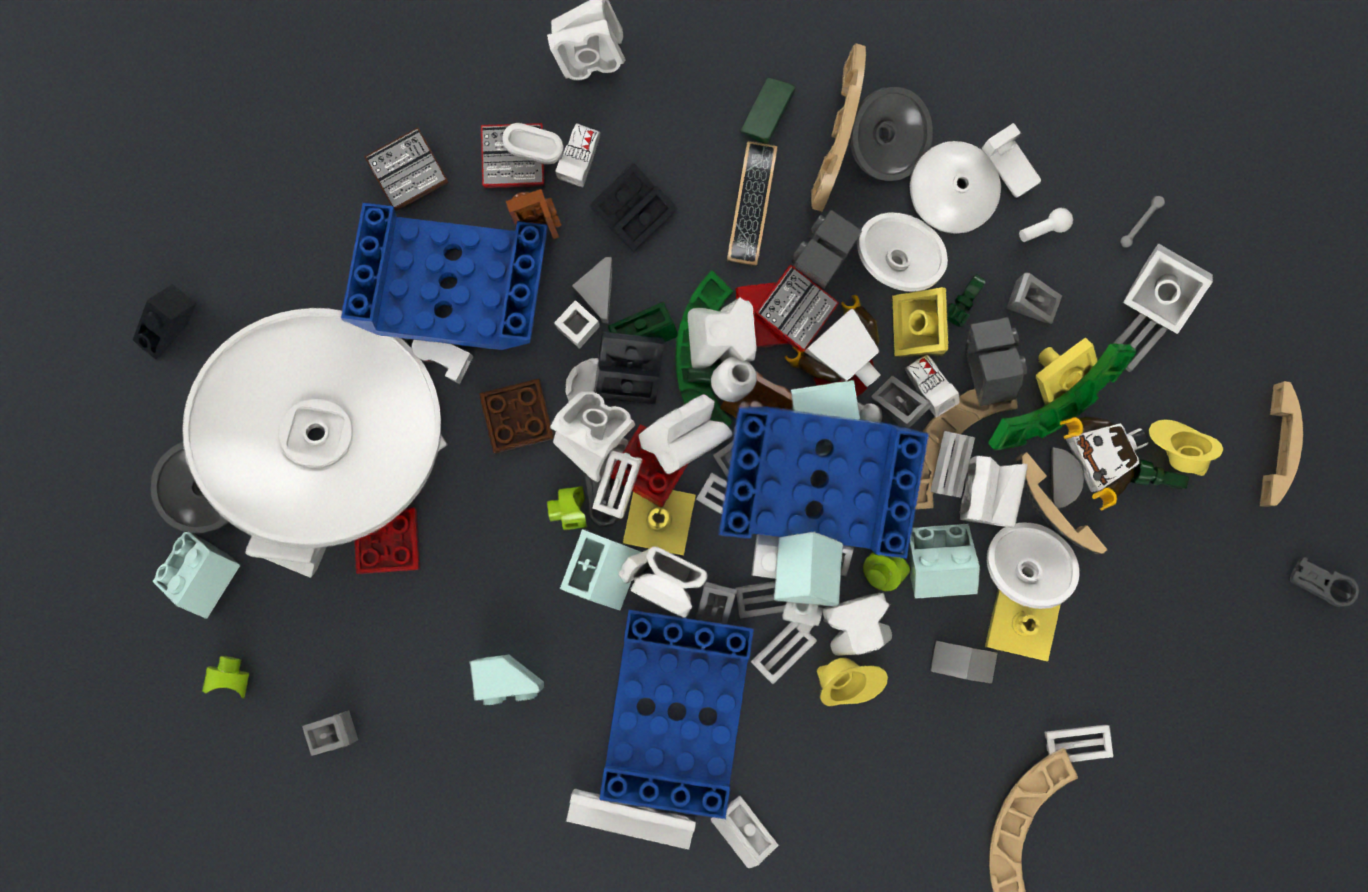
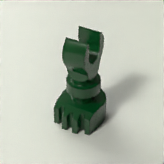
[947,274,986,328]
[1130,459,1189,489]

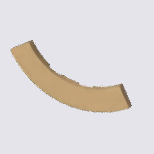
[811,43,866,212]
[915,388,1018,510]
[989,748,1078,892]

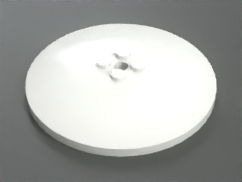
[183,308,441,548]

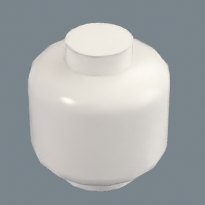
[711,357,757,402]

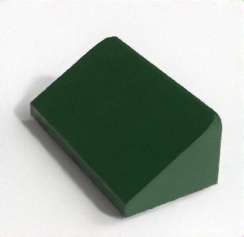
[740,78,796,145]
[607,302,678,343]

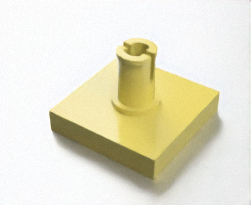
[1035,338,1097,406]
[623,490,696,556]
[985,588,1061,662]

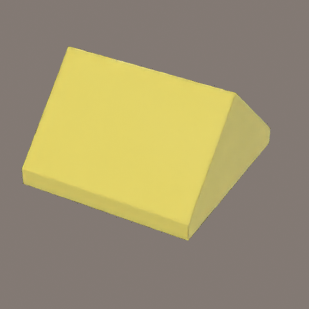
[892,287,948,357]

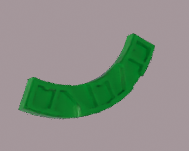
[675,270,734,426]
[988,343,1137,450]

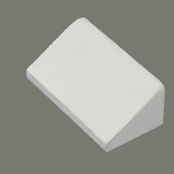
[711,796,779,868]

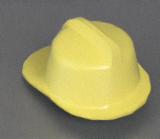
[1149,420,1223,476]
[817,657,888,706]

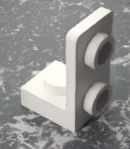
[982,123,1041,198]

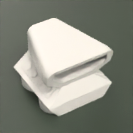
[547,0,626,80]
[688,298,757,369]
[550,391,635,482]
[639,394,733,474]
[960,456,1028,528]
[246,536,327,578]
[631,546,707,618]
[822,592,892,656]

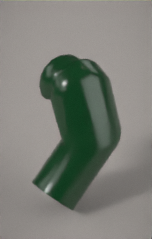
[687,361,723,386]

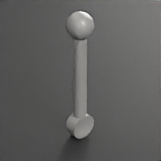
[1120,196,1165,247]

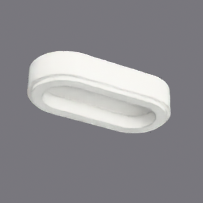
[502,123,564,164]

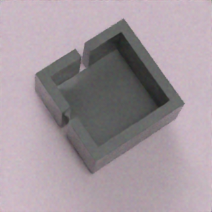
[791,210,862,290]
[965,317,1027,406]

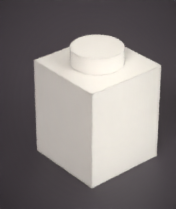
[554,300,600,349]

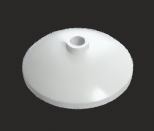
[910,141,1001,234]
[857,213,948,292]
[987,522,1079,609]

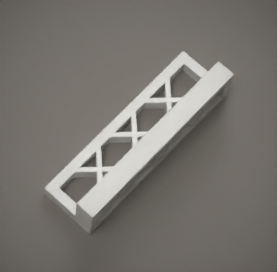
[566,789,696,850]

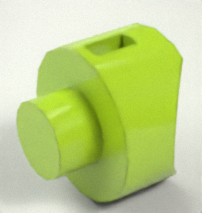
[547,486,587,530]
[863,552,911,591]
[202,656,250,698]

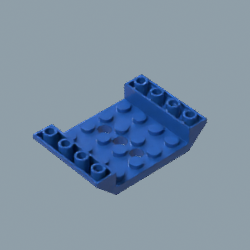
[341,203,548,350]
[719,407,929,559]
[599,610,754,819]

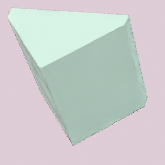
[774,532,842,606]

